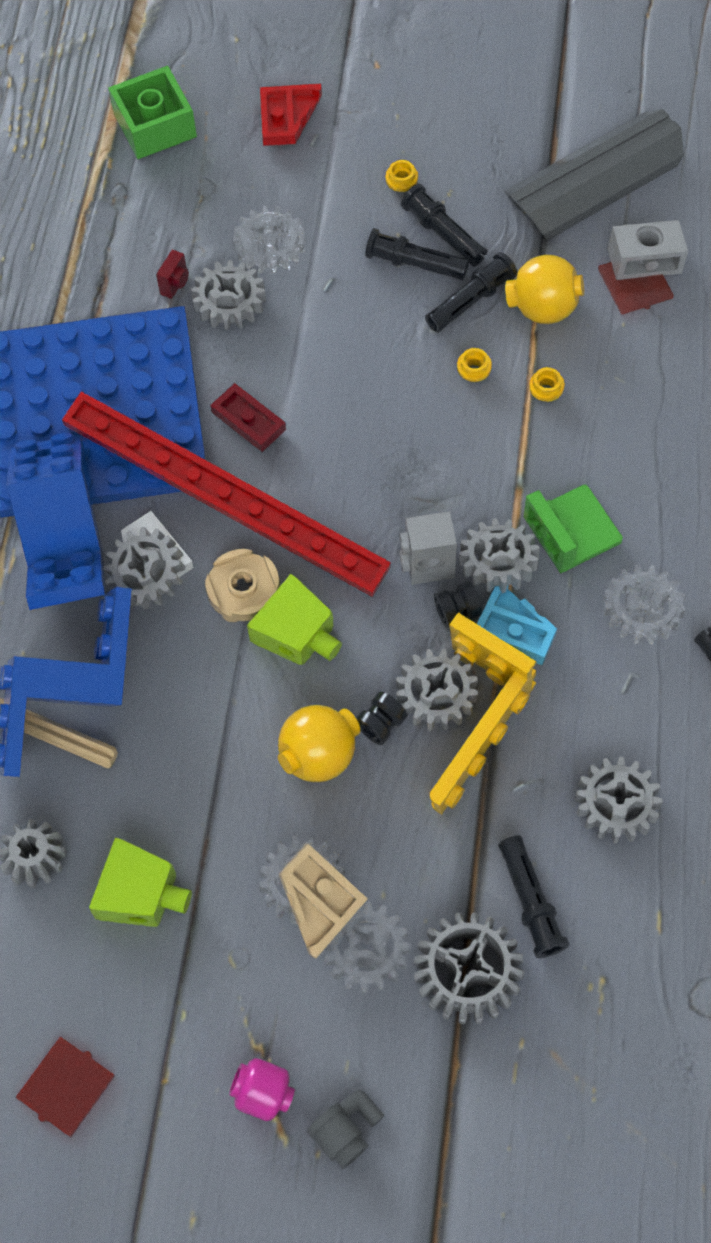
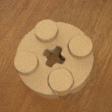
[205,549,280,622]

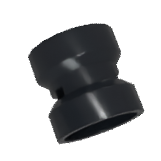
[434,581,482,628]
[356,691,408,745]

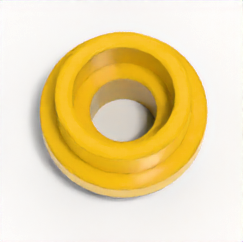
[385,160,418,192]
[457,348,492,382]
[529,367,565,402]

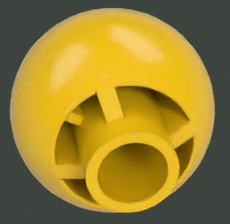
[505,255,585,324]
[278,705,361,782]

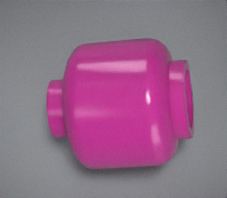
[229,1058,295,1121]

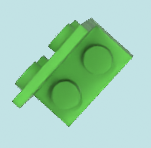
[523,484,623,574]

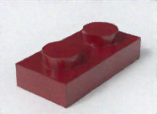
[210,383,286,452]

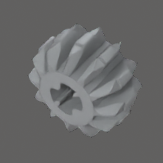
[0,819,67,888]

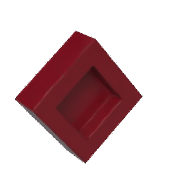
[156,249,189,299]

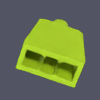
[247,574,342,665]
[89,837,192,927]

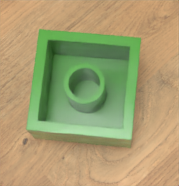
[108,66,197,159]

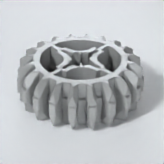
[414,912,524,1024]

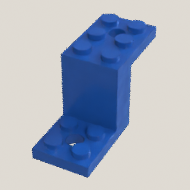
[6,432,105,610]
[0,587,132,777]

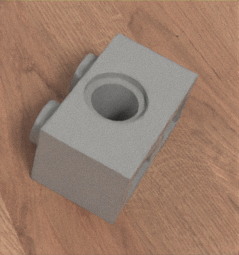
[608,220,688,280]
[399,511,457,585]

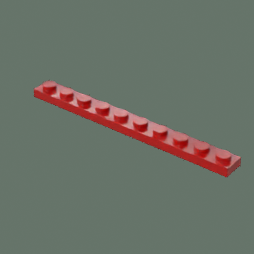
[62,391,391,597]

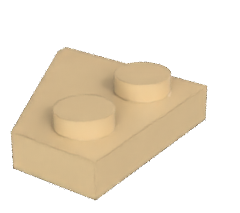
[279,844,368,959]

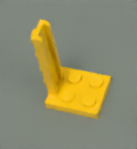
[430,613,536,815]

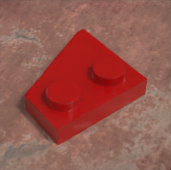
[260,84,322,146]

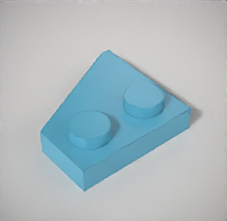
[477,585,557,665]

